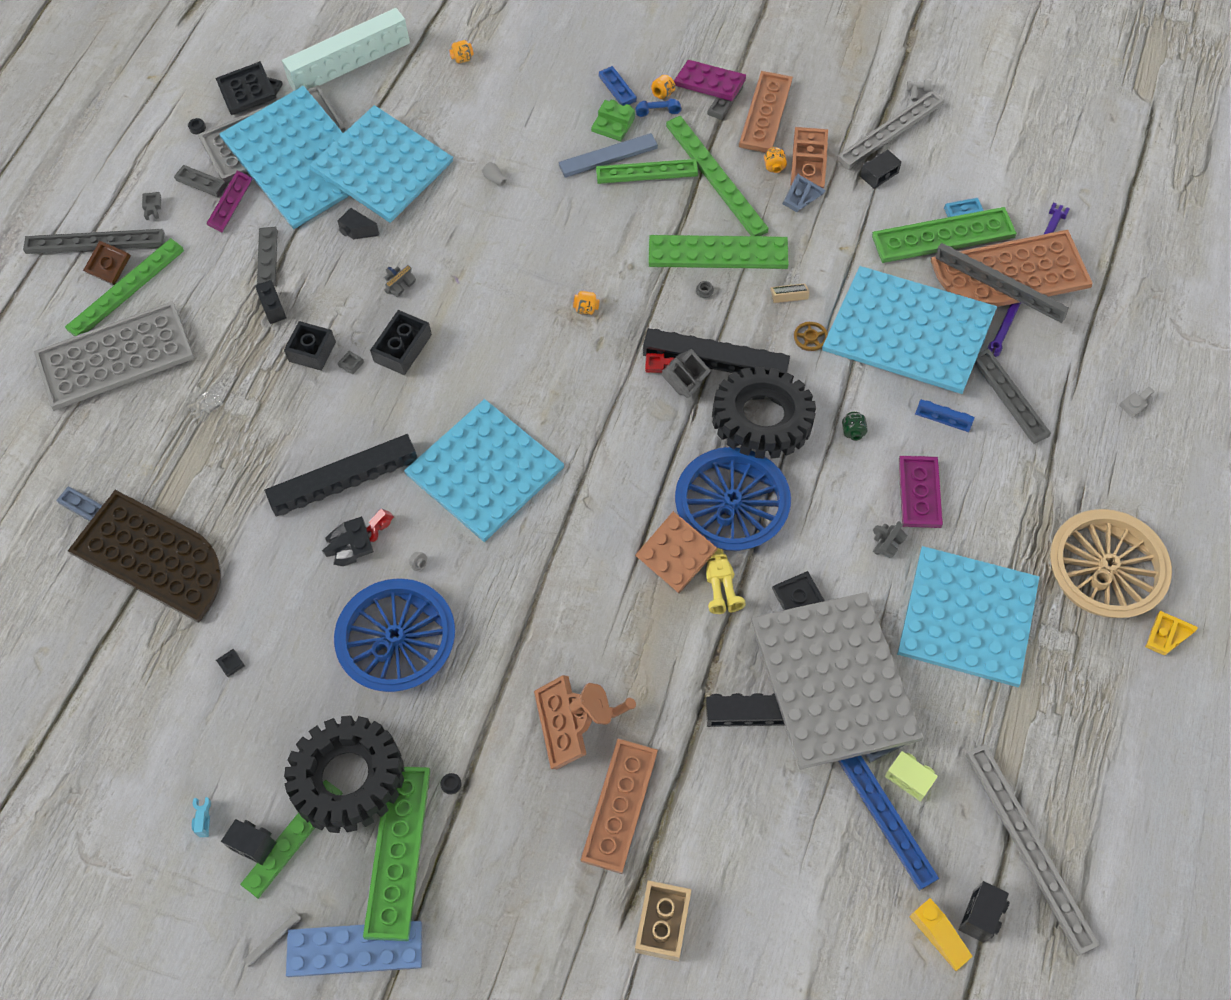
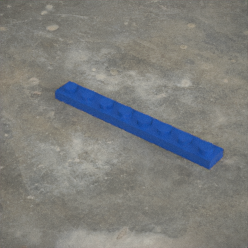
[838,755,939,891]

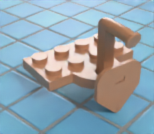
[534,675,636,770]

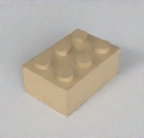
[635,880,692,962]

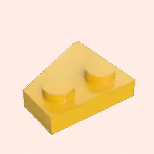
[1145,611,1198,656]

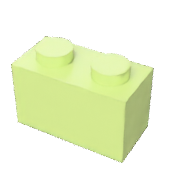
[885,751,938,802]

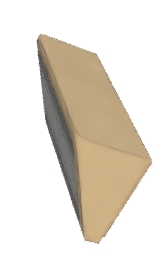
[770,284,809,303]

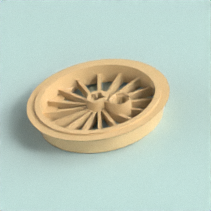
[1050,509,1172,618]

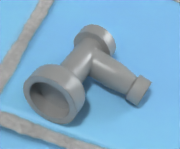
[907,78,931,102]

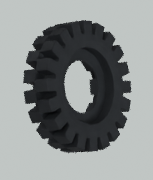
[712,367,816,459]
[284,716,405,833]

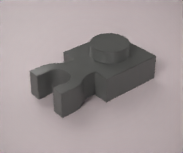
[142,192,161,220]

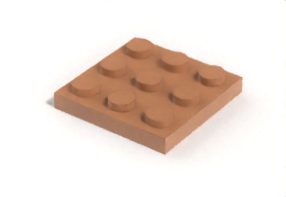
[635,511,718,594]

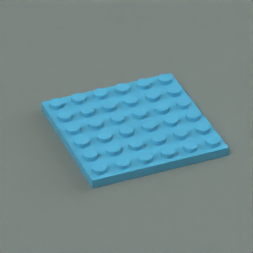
[310,105,453,223]
[404,399,564,542]
[897,546,1040,687]

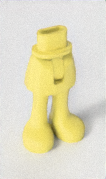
[706,548,746,614]

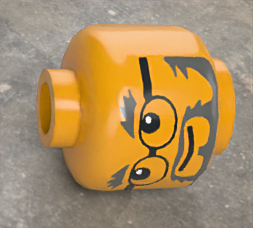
[449,40,474,64]
[651,75,675,99]
[764,147,787,173]
[573,291,600,315]

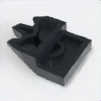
[322,516,374,566]

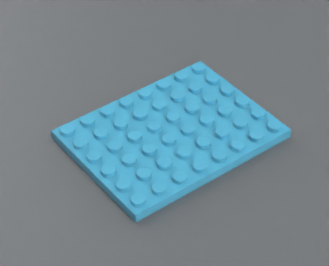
[219,86,349,229]
[822,266,997,394]

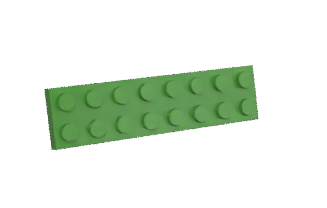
[872,207,1017,263]
[649,235,789,269]
[363,767,431,941]

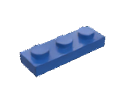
[599,66,637,106]
[915,399,975,432]

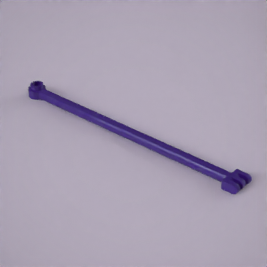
[987,202,1070,357]

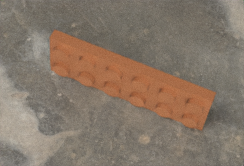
[739,71,793,153]
[581,739,658,874]

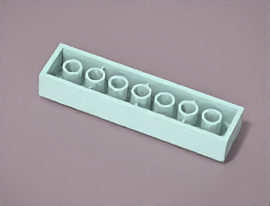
[282,8,410,91]

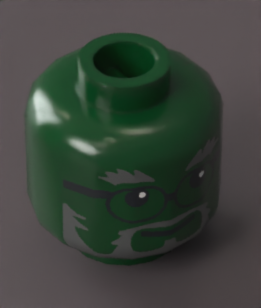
[842,411,868,441]

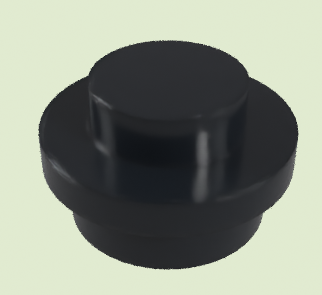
[440,773,462,795]

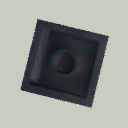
[284,321,336,371]
[958,881,1010,943]

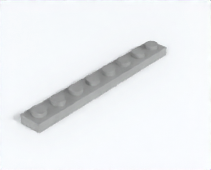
[837,90,944,170]

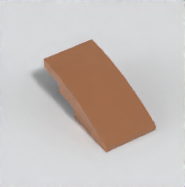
[790,127,828,188]

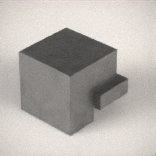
[661,349,711,398]

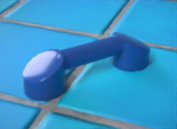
[635,99,681,117]

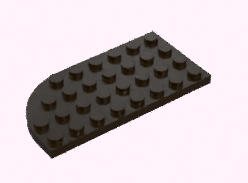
[67,489,221,623]

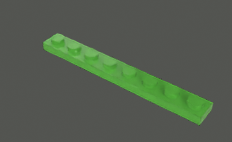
[65,238,184,336]

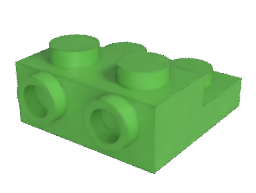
[591,99,635,141]

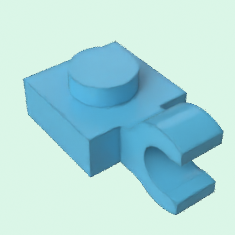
[192,797,211,838]

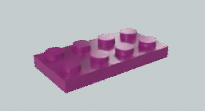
[674,60,746,101]
[899,456,943,528]

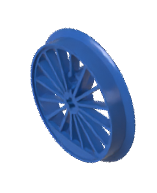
[675,447,791,551]
[334,578,455,692]

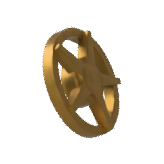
[794,322,828,351]

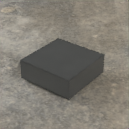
[338,351,364,375]

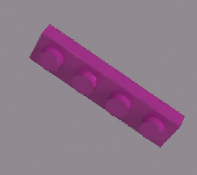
[207,170,253,233]

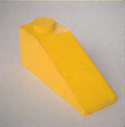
[909,898,973,971]

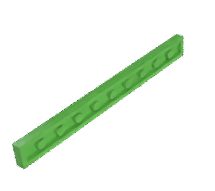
[666,115,769,236]

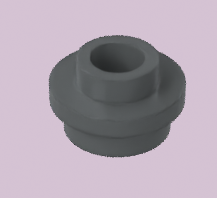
[696,281,714,298]

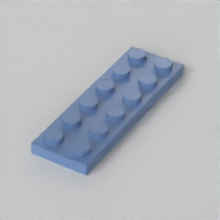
[286,921,422,977]

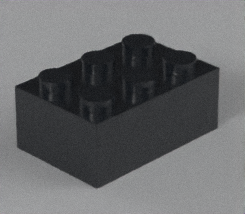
[370,310,432,375]

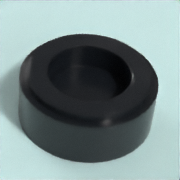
[188,118,206,135]

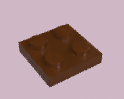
[83,241,131,285]

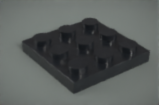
[215,61,277,115]

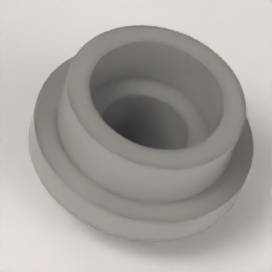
[409,552,427,571]

